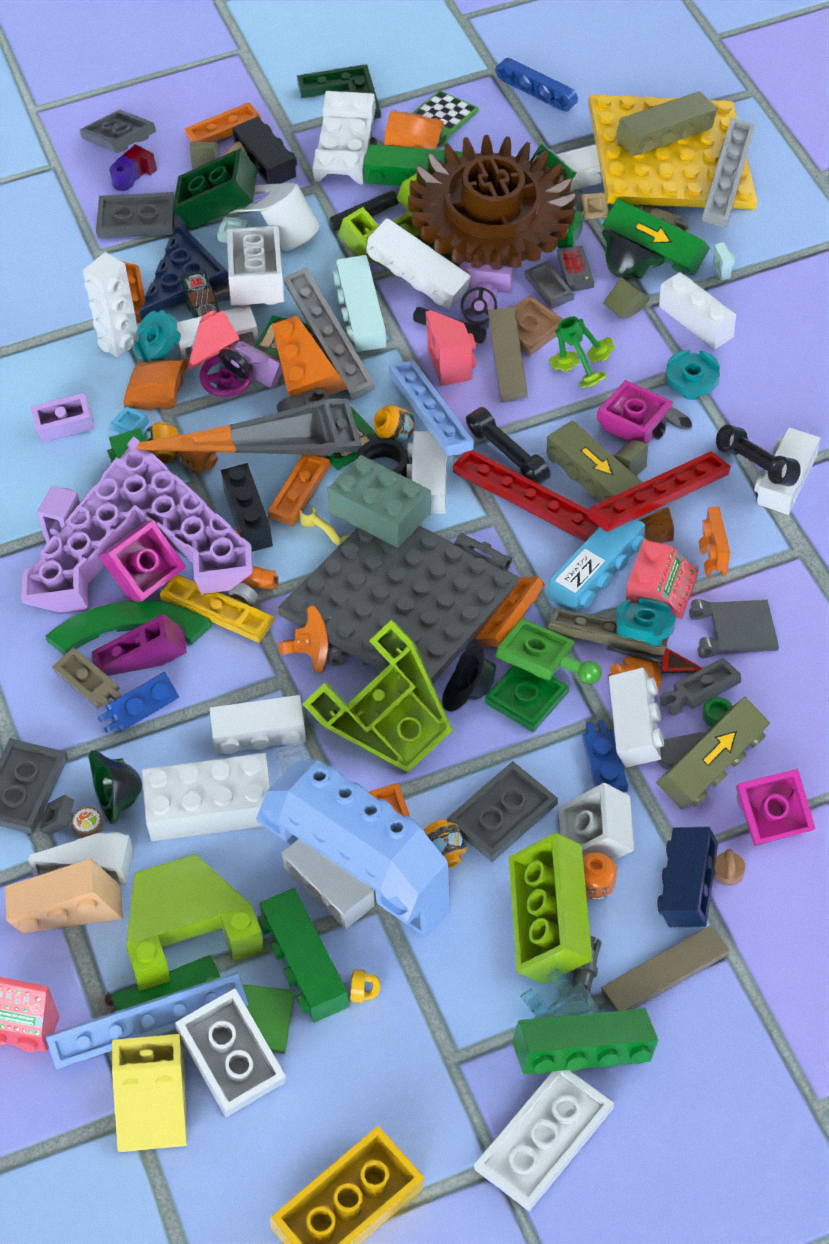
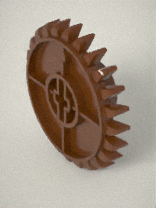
[408,135,576,270]

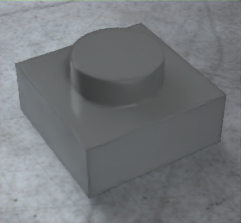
[40,795,75,836]

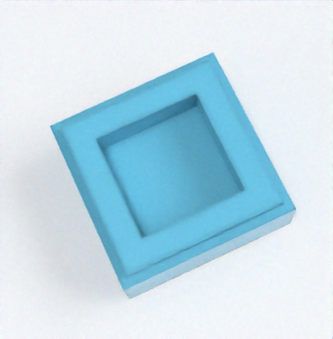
[110,406,150,434]

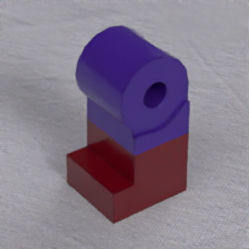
[109,144,157,191]

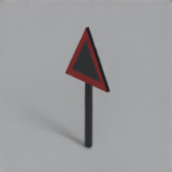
[607,645,702,674]

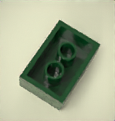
[172,148,258,230]

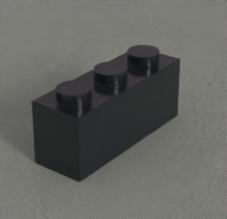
[232,116,297,184]
[221,463,273,552]

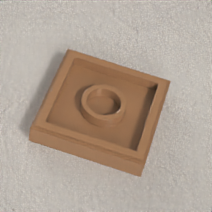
[514,295,563,356]

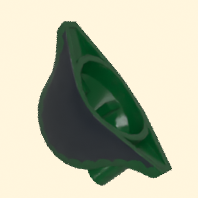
[602,229,663,279]
[88,750,142,825]

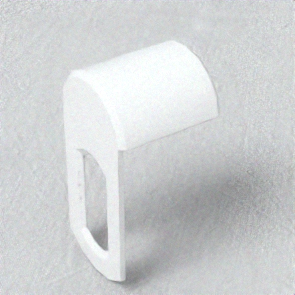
[230,183,320,252]

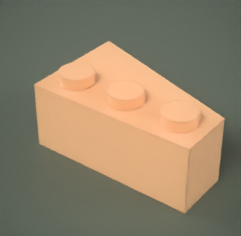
[5,858,123,933]

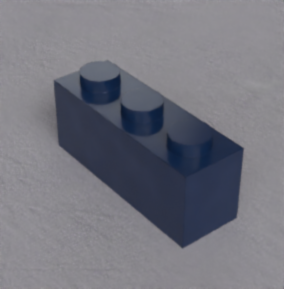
[657,826,718,927]

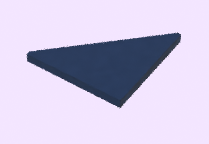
[139,222,229,320]

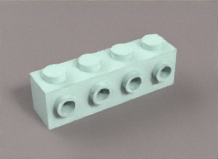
[332,255,386,352]

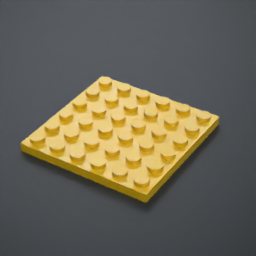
[588,94,758,209]

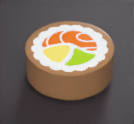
[71,807,104,838]

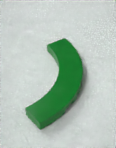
[45,600,212,655]

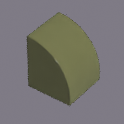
[189,141,220,169]
[603,278,650,318]
[614,440,648,476]

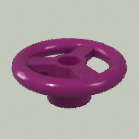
[199,355,253,398]

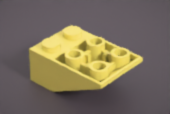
[112,1034,187,1152]

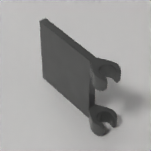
[689,599,779,658]

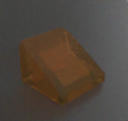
[640,507,674,543]

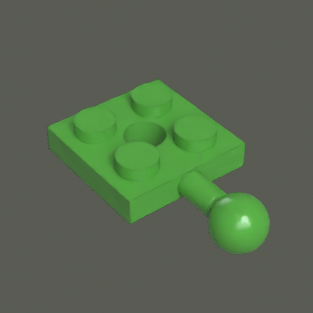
[496,618,602,685]

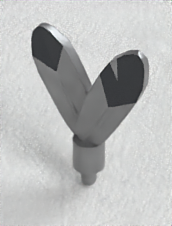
[650,390,692,440]

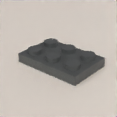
[79,109,157,153]
[96,192,175,238]
[0,738,68,834]
[447,761,558,862]

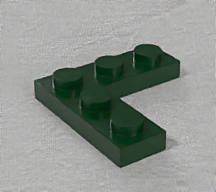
[296,64,381,119]

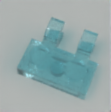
[521,968,602,1019]

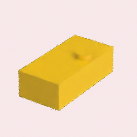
[270,1126,425,1244]

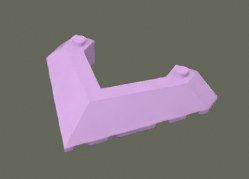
[22,436,253,613]

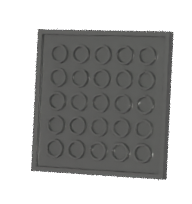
[278,526,521,683]

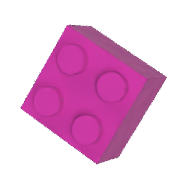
[98,520,186,602]

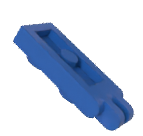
[97,672,180,733]
[582,720,628,792]

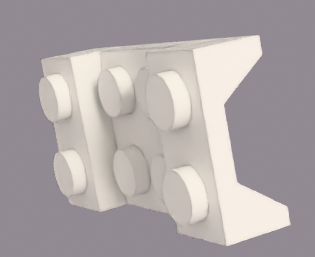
[313,91,376,184]

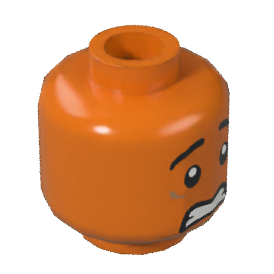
[175,451,218,474]
[583,852,617,900]

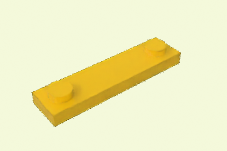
[160,574,275,643]

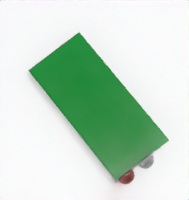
[104,954,221,1014]

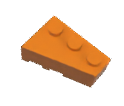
[272,315,348,401]

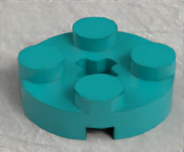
[134,310,181,362]
[665,350,720,400]
[615,598,676,646]

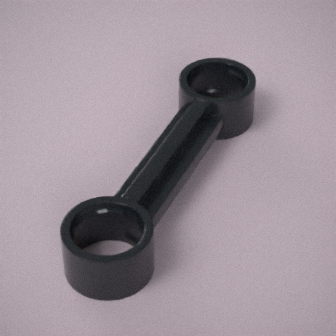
[466,407,551,484]
[716,425,801,487]

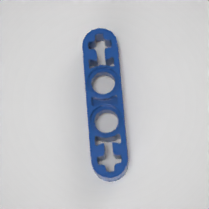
[495,58,578,112]

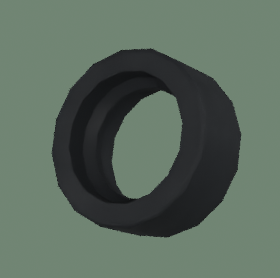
[356,438,409,478]

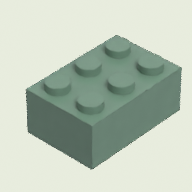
[327,455,431,548]

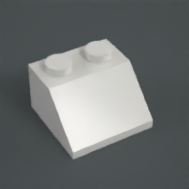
[559,783,634,861]

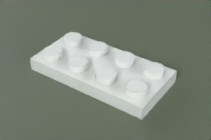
[474,1070,614,1212]

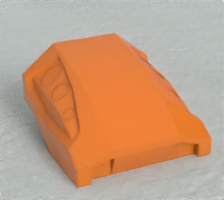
[384,109,444,149]
[123,359,187,410]

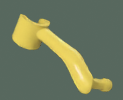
[299,507,350,546]

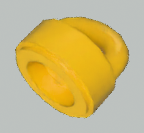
[350,969,381,1003]

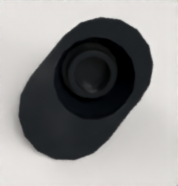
[442,645,496,712]

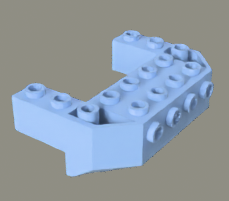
[256,760,450,938]

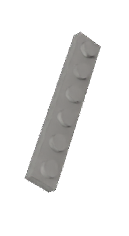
[701,118,755,228]
[283,267,375,400]

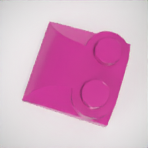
[597,380,673,444]
[736,769,816,846]

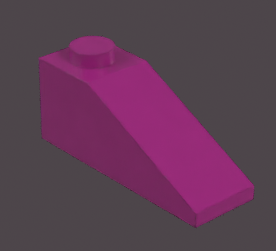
[92,614,187,676]

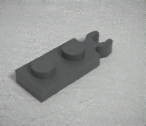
[659,658,741,716]

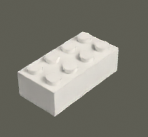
[227,226,284,307]
[142,753,271,842]

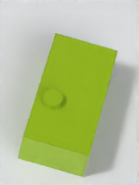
[508,832,593,984]

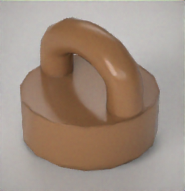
[714,849,746,885]

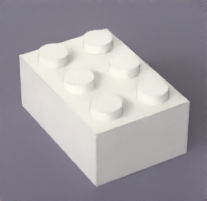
[175,988,286,1118]

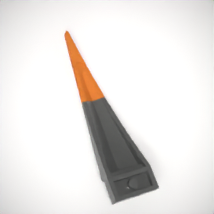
[136,398,362,456]

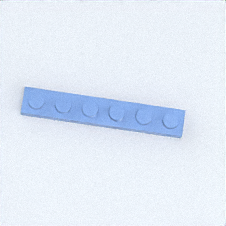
[389,360,473,456]
[46,971,249,1069]

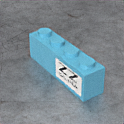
[548,519,646,612]

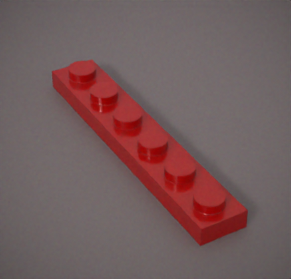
[453,450,600,542]
[587,451,731,532]

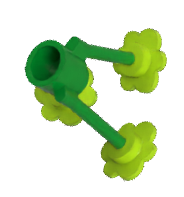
[549,316,615,389]

